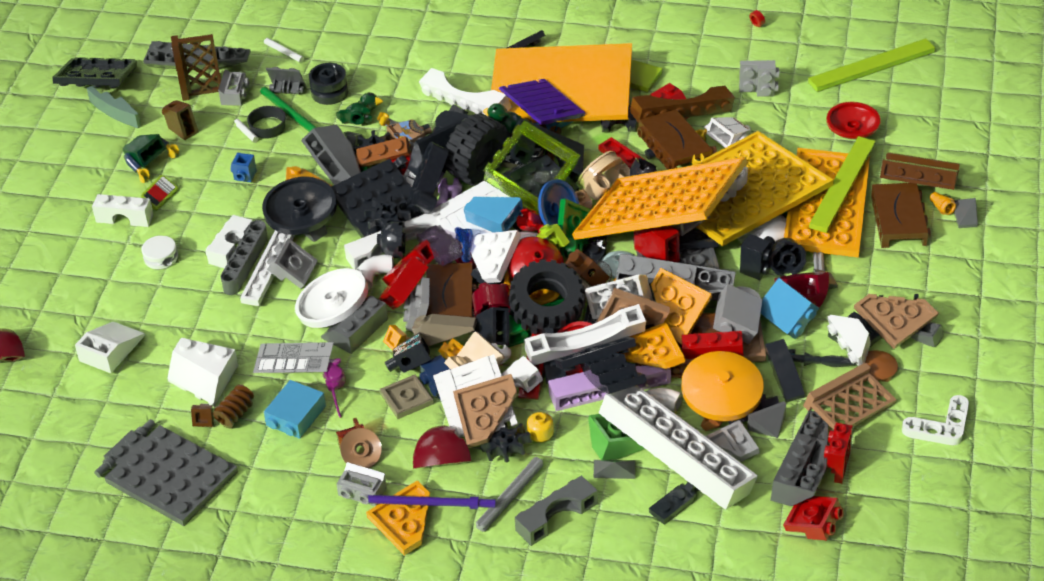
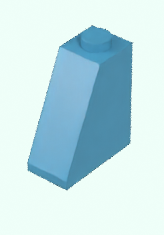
[464,197,523,233]

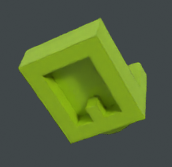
[536,224,569,248]

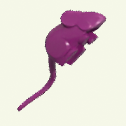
[322,358,346,418]

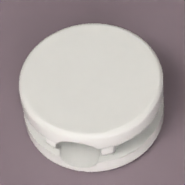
[142,236,178,269]

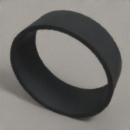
[247,106,285,138]

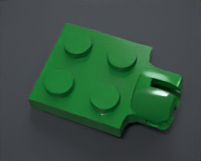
[558,198,591,258]

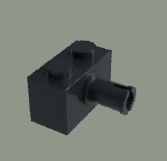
[740,234,775,281]

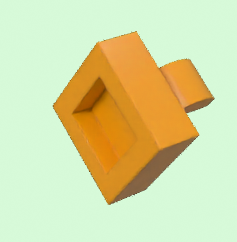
[383,325,409,350]

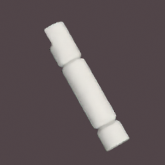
[234,119,258,143]

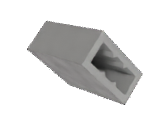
[713,284,762,344]

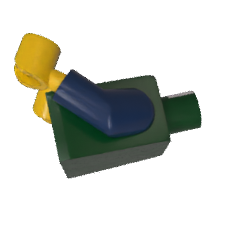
[123,134,179,183]

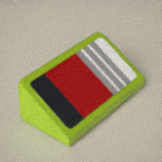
[141,175,178,211]

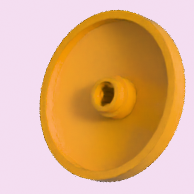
[681,351,764,421]

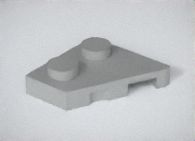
[705,420,760,462]

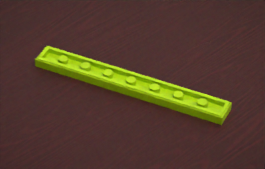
[808,38,935,92]
[809,136,875,233]

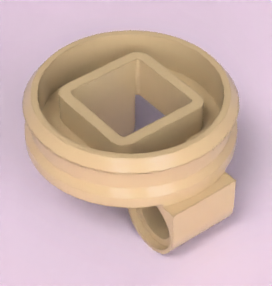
[578,151,630,200]

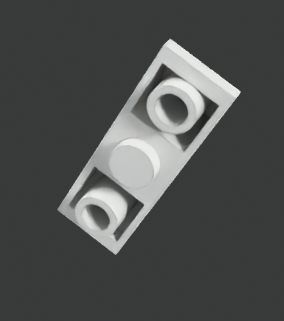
[827,315,871,366]

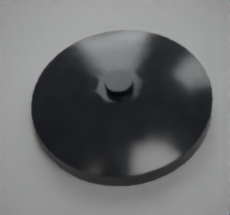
[262,177,337,235]

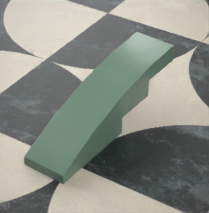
[87,86,141,128]

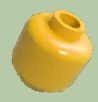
[527,412,554,442]

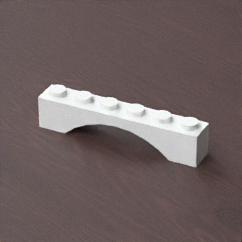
[419,68,512,116]
[344,213,448,270]
[525,304,646,365]

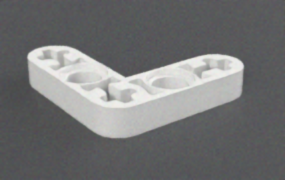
[902,395,969,445]

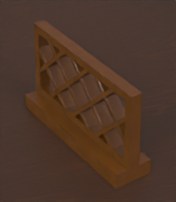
[171,34,221,101]

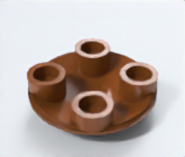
[857,350,898,382]

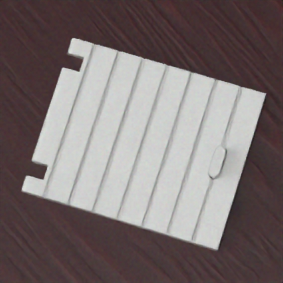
[431,176,523,252]
[433,354,518,438]

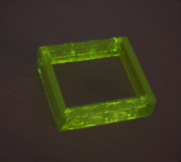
[483,120,580,213]

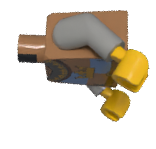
[377,112,432,154]

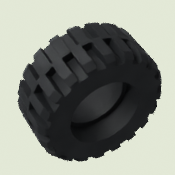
[445,114,510,186]
[509,259,585,335]

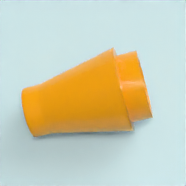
[930,192,956,215]

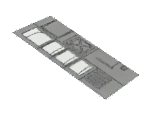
[253,342,334,373]

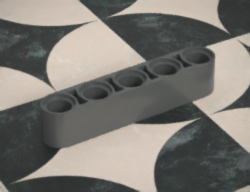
[220,220,268,295]

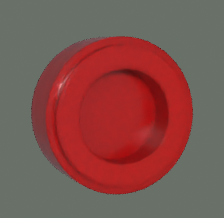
[749,10,765,27]

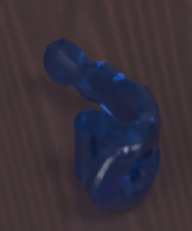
[454,227,474,263]

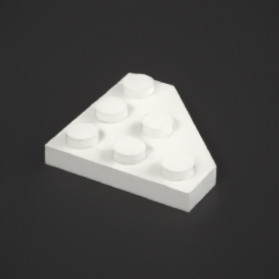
[470,230,522,283]

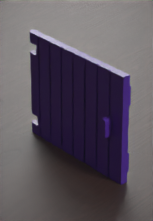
[499,79,585,125]

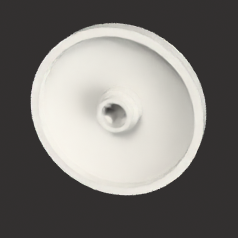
[295,268,368,328]

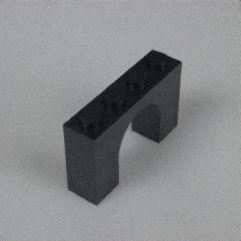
[510,118,584,183]

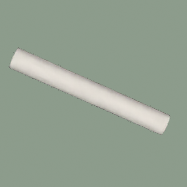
[264,38,304,63]

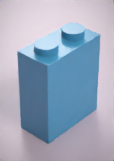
[761,278,819,340]
[264,380,326,439]

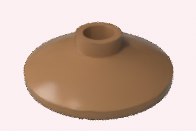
[340,428,382,468]

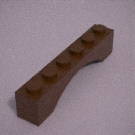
[630,85,735,123]

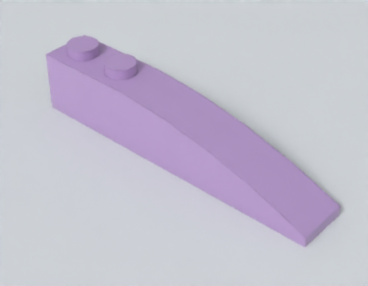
[548,366,671,411]

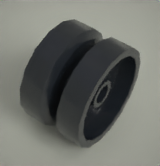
[309,62,348,105]

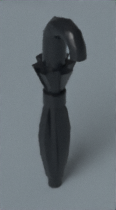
[789,349,857,367]

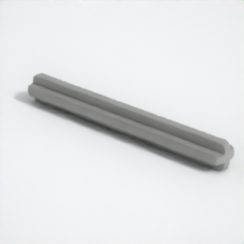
[476,457,543,532]

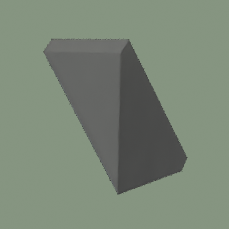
[954,198,978,228]
[748,401,786,438]
[593,460,636,479]

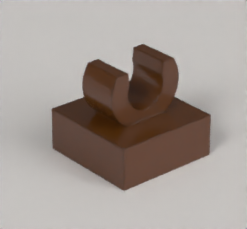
[191,403,214,427]

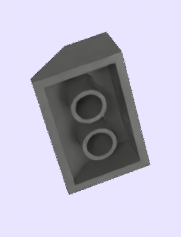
[321,296,388,354]

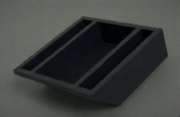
[495,155,579,232]

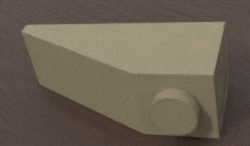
[412,314,477,346]

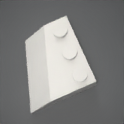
[585,274,653,319]
[167,338,238,407]

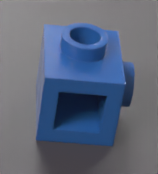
[231,153,257,183]

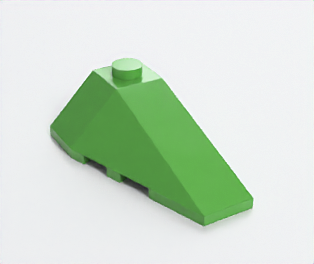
[588,414,645,460]

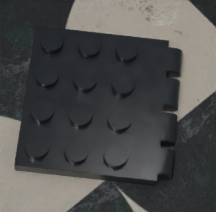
[52,57,137,88]

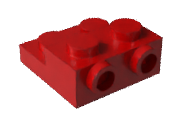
[824,422,853,484]
[783,496,844,541]

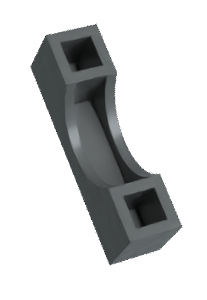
[515,475,598,546]

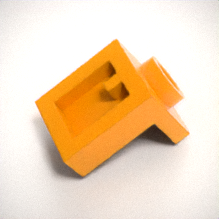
[438,338,464,359]

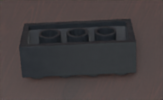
[407,118,465,176]

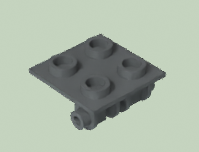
[266,67,306,95]

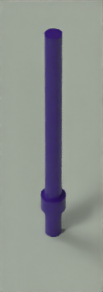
[368,495,496,509]

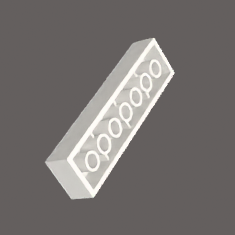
[599,386,758,510]

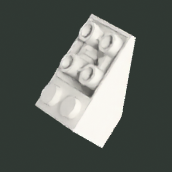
[75,322,145,373]

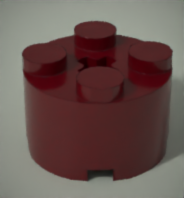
[472,283,511,318]

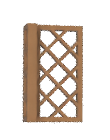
[803,362,897,430]

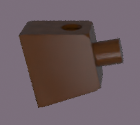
[162,100,198,140]
[565,249,610,287]

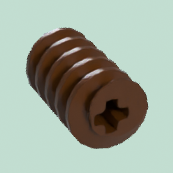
[213,384,254,429]

